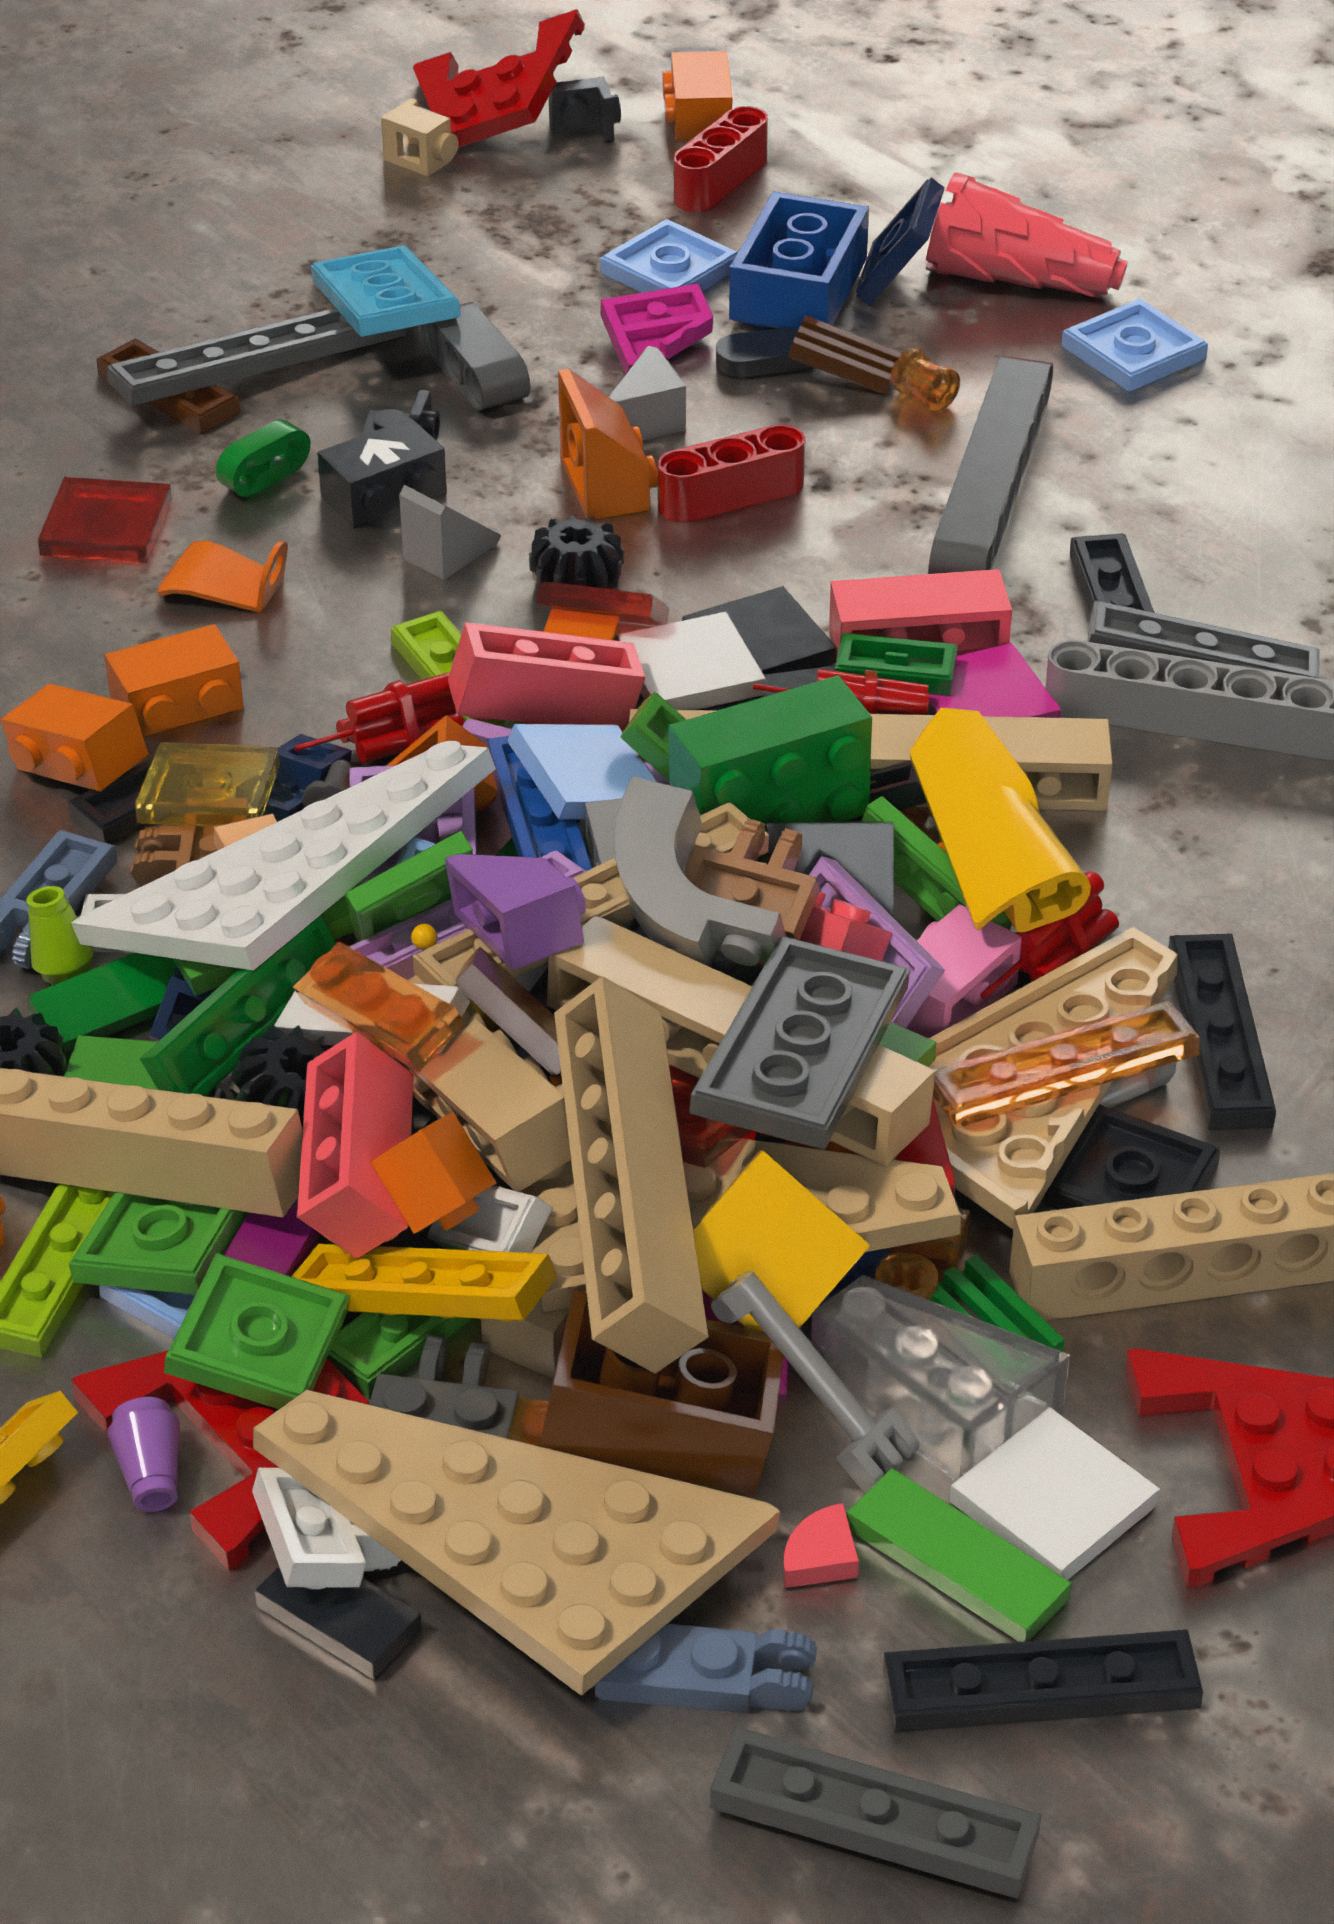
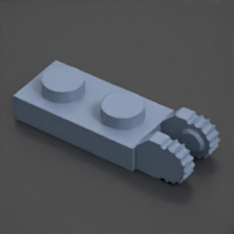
[0,830,117,969]
[595,1624,817,1713]

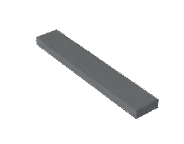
[107,308,407,406]

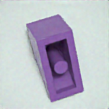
[445,854,586,970]

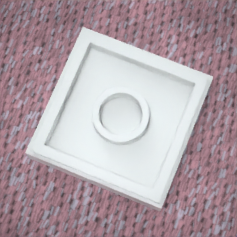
[617,612,766,710]
[950,1407,1160,1580]

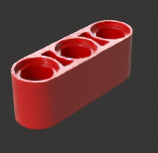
[674,106,768,212]
[657,424,806,523]

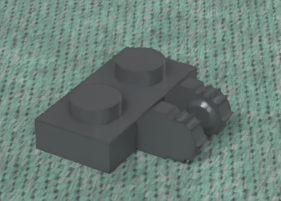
[369,1335,520,1440]

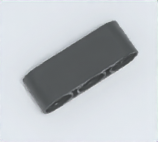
[420,302,531,410]

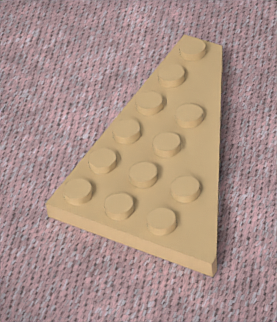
[253,1390,780,1696]

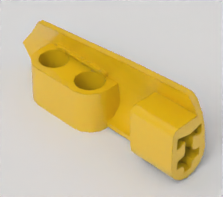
[909,707,1091,932]

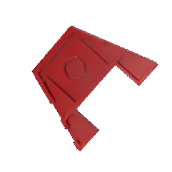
[413,9,585,148]
[1125,1348,1334,1588]
[71,1350,369,1571]

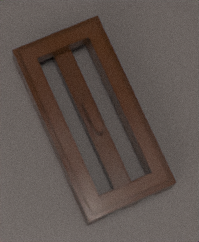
[788,315,901,394]

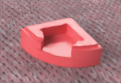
[783,1503,859,1588]

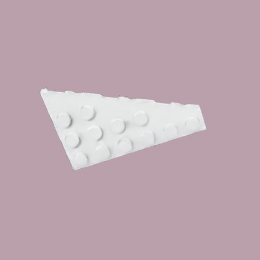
[71,741,496,970]

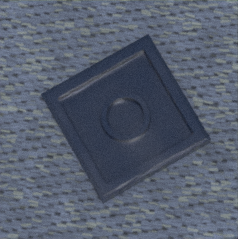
[856,178,945,306]

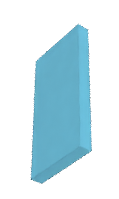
[311,245,461,337]

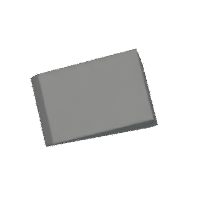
[609,346,686,440]
[399,485,501,580]

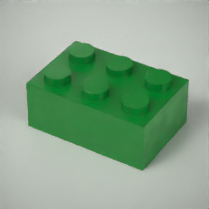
[669,675,872,832]

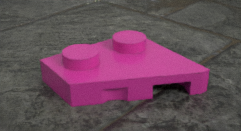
[600,283,714,375]

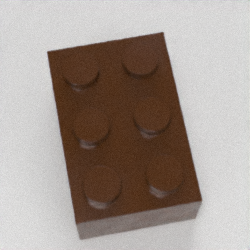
[539,1290,784,1498]

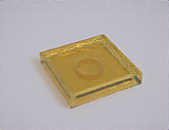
[135,742,280,827]

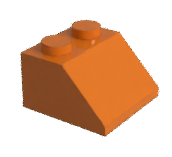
[558,369,658,519]

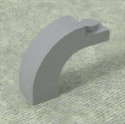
[614,776,786,967]

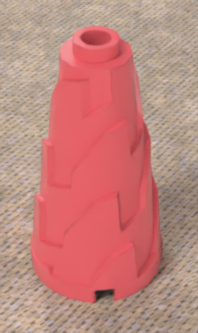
[925,172,1128,297]

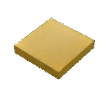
[693,1150,871,1332]

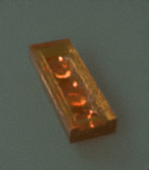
[293,942,466,1072]

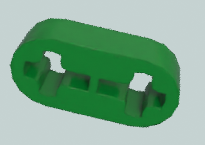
[216,419,311,497]

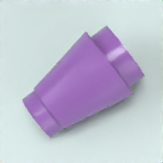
[107,1397,180,1512]

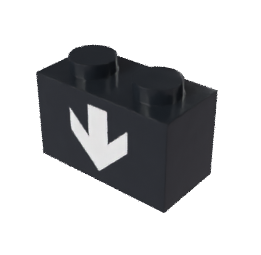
[317,418,447,528]

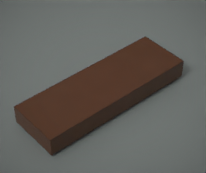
[96,338,240,434]

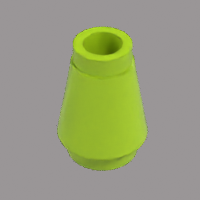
[26,886,94,984]

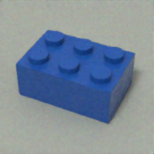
[729,191,869,328]

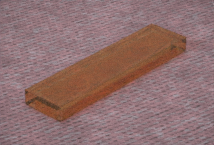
[933,1001,1200,1128]

